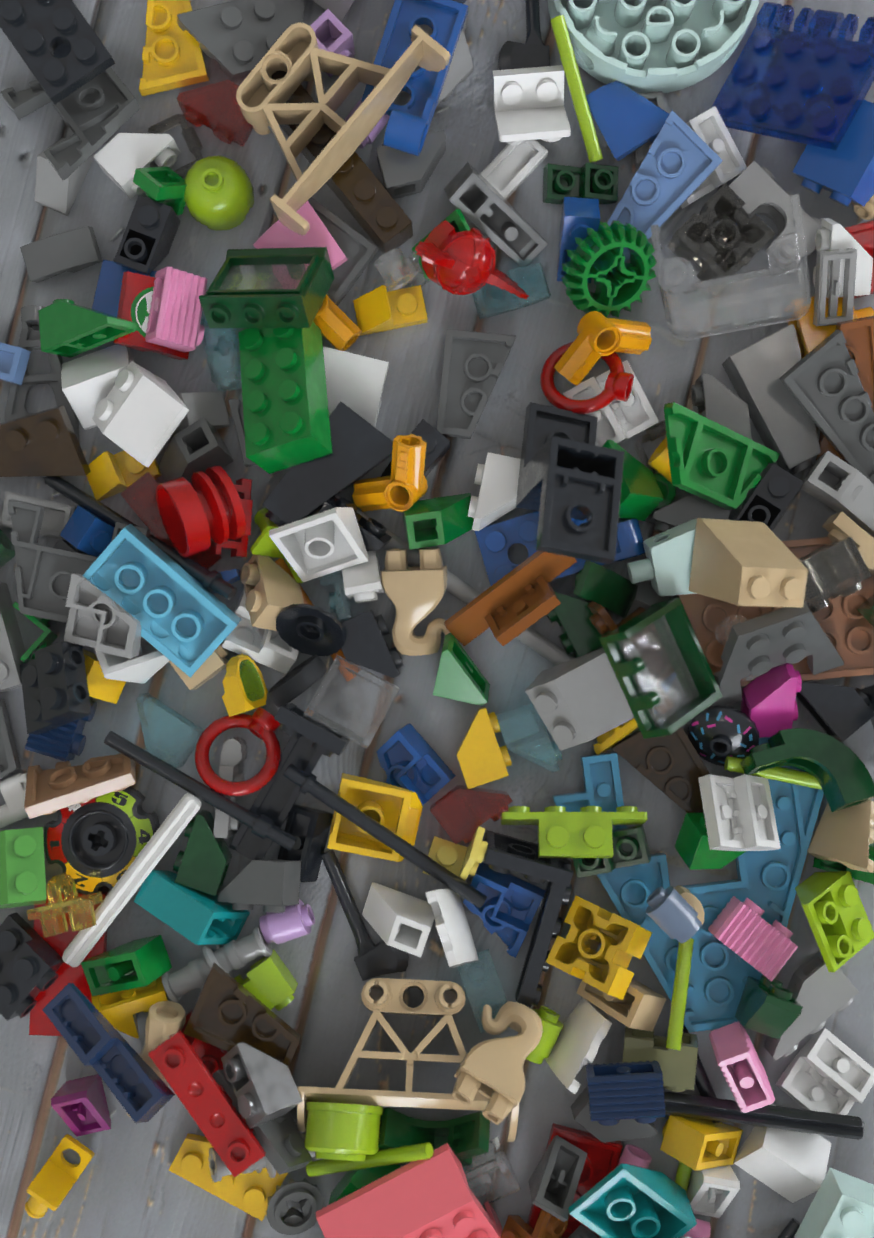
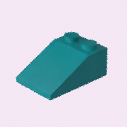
[568,1163,697,1238]

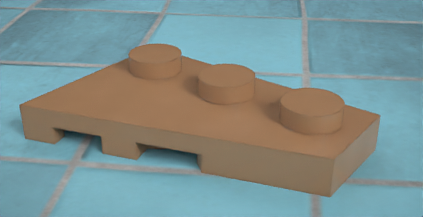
[24,754,136,819]

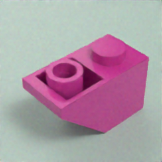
[741,663,802,738]

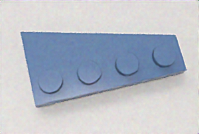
[607,110,723,263]

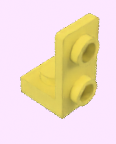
[422,826,488,881]

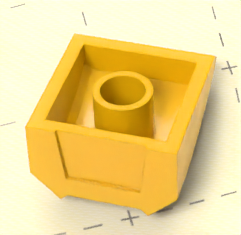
[327,773,423,862]

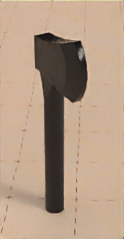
[498,0,550,70]
[321,849,409,981]

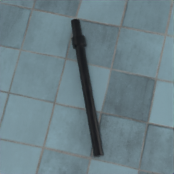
[104,731,298,851]

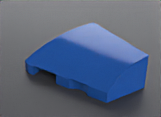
[586,81,669,161]
[376,723,456,805]
[463,862,545,958]

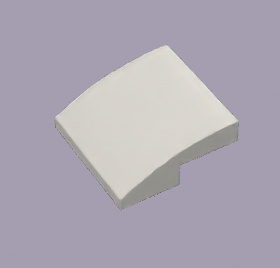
[649,106,747,209]
[323,346,389,427]
[563,360,660,447]
[698,774,781,851]
[775,1028,874,1115]

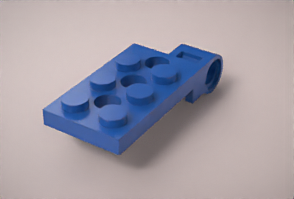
[361,0,468,156]
[474,511,645,586]

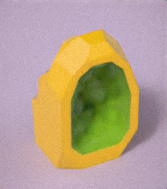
[222,654,268,717]

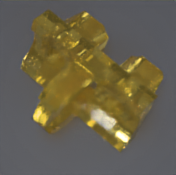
[26,874,103,938]

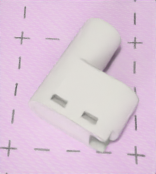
[0,773,28,829]

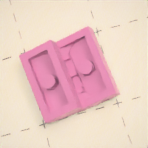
[253,201,348,289]

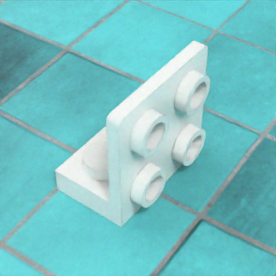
[493,65,571,145]

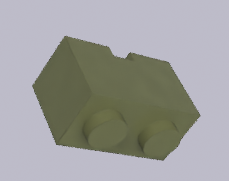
[622,1026,698,1092]

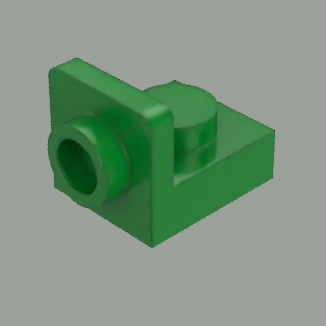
[133,166,187,215]

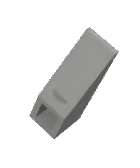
[801,451,874,536]
[764,951,859,1061]

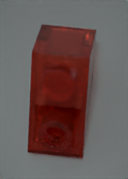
[176,79,253,147]
[430,785,513,844]

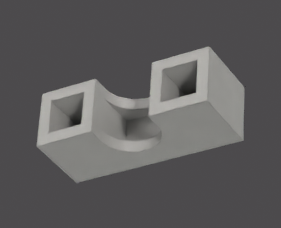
[717,161,821,276]

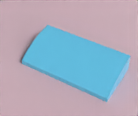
[82,523,241,677]

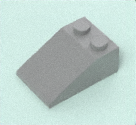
[525,638,664,751]

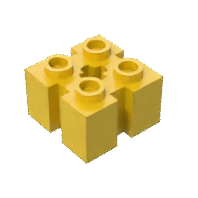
[546,896,652,1000]

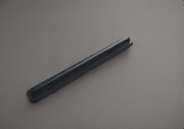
[664,1091,864,1140]

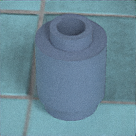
[646,886,702,943]

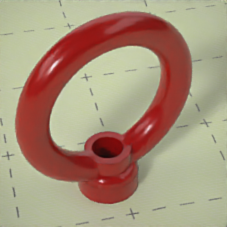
[540,341,634,414]
[195,707,281,796]

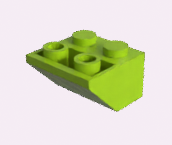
[795,871,874,972]

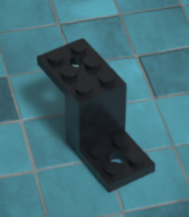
[0,0,115,105]
[516,402,624,564]

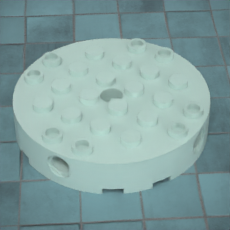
[547,0,759,94]

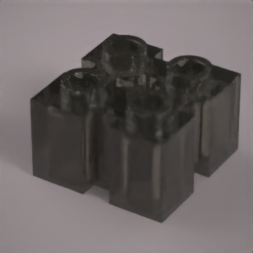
[667,183,776,295]
[782,537,872,613]

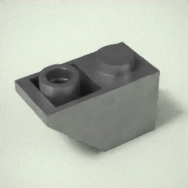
[221,1042,302,1129]

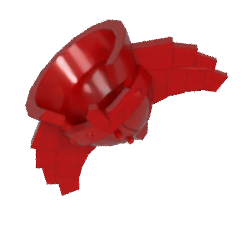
[415,220,529,299]

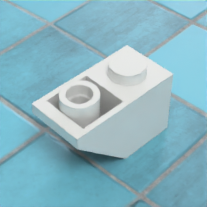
[93,133,181,200]
[813,218,873,298]
[467,452,521,531]
[342,550,384,604]
[362,882,435,957]

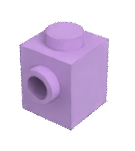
[310,9,355,78]

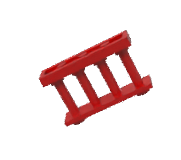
[148,1009,266,1178]

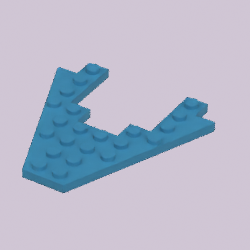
[552,737,824,1033]

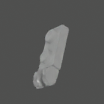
[213,737,248,838]

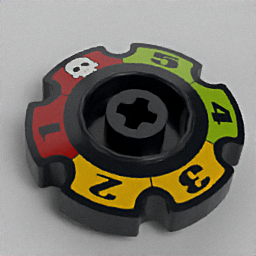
[43,786,160,896]

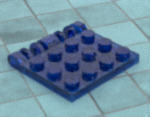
[711,2,874,150]

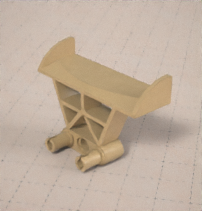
[236,22,450,235]
[297,978,519,1142]

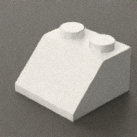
[92,361,189,468]

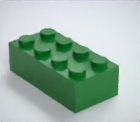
[238,322,332,474]

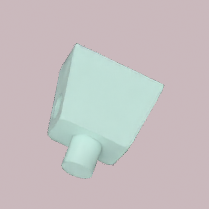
[627,518,697,596]

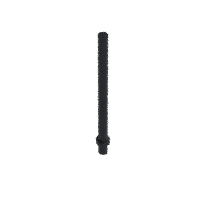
[44,476,237,600]
[283,764,487,908]

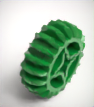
[561,220,658,318]

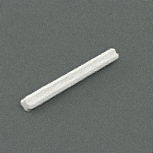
[62,793,201,967]

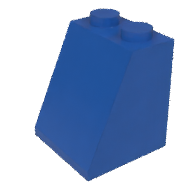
[792,89,874,207]

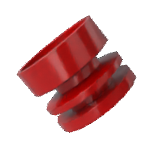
[156,465,246,557]

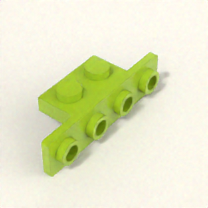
[501,806,648,858]

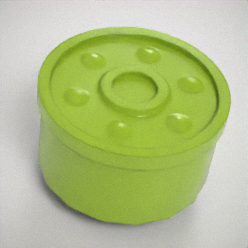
[304,1102,383,1161]

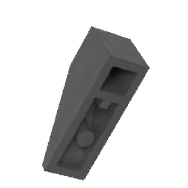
[444,162,548,270]

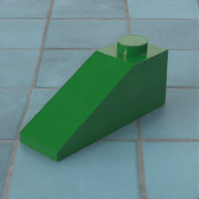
[38,299,137,358]

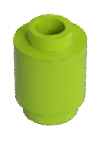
[526,1006,563,1064]

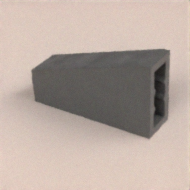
[722,324,821,475]

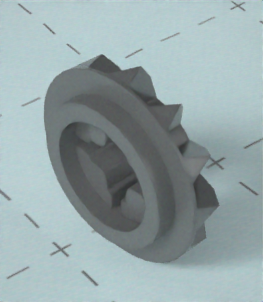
[266,1178,323,1235]

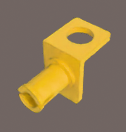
[25,1134,94,1219]

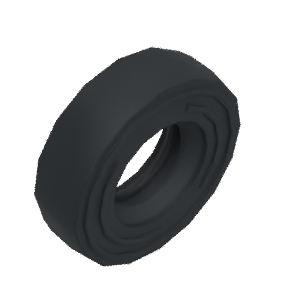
[267,655,327,708]

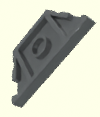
[177,0,305,81]

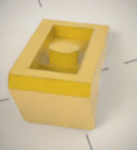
[353,285,428,336]
[86,451,162,501]
[92,975,168,1038]

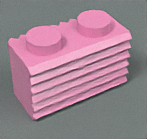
[145,266,207,352]
[708,896,798,981]
[709,1021,775,1113]

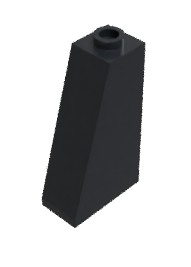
[262,401,393,527]

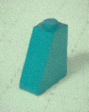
[133,870,250,945]

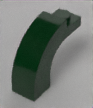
[740,728,874,812]
[378,1107,490,1167]

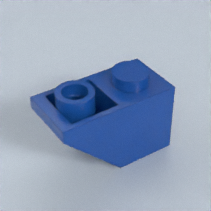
[556,197,600,283]
[60,505,115,557]

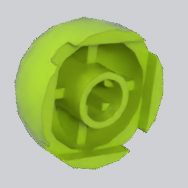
[184,155,254,231]

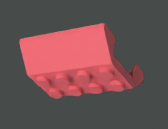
[315,1143,502,1238]

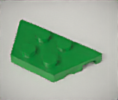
[664,402,780,510]

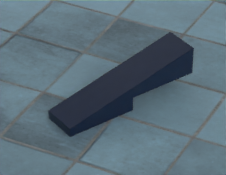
[42,983,175,1123]

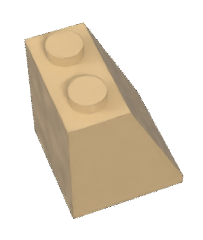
[689,518,808,608]

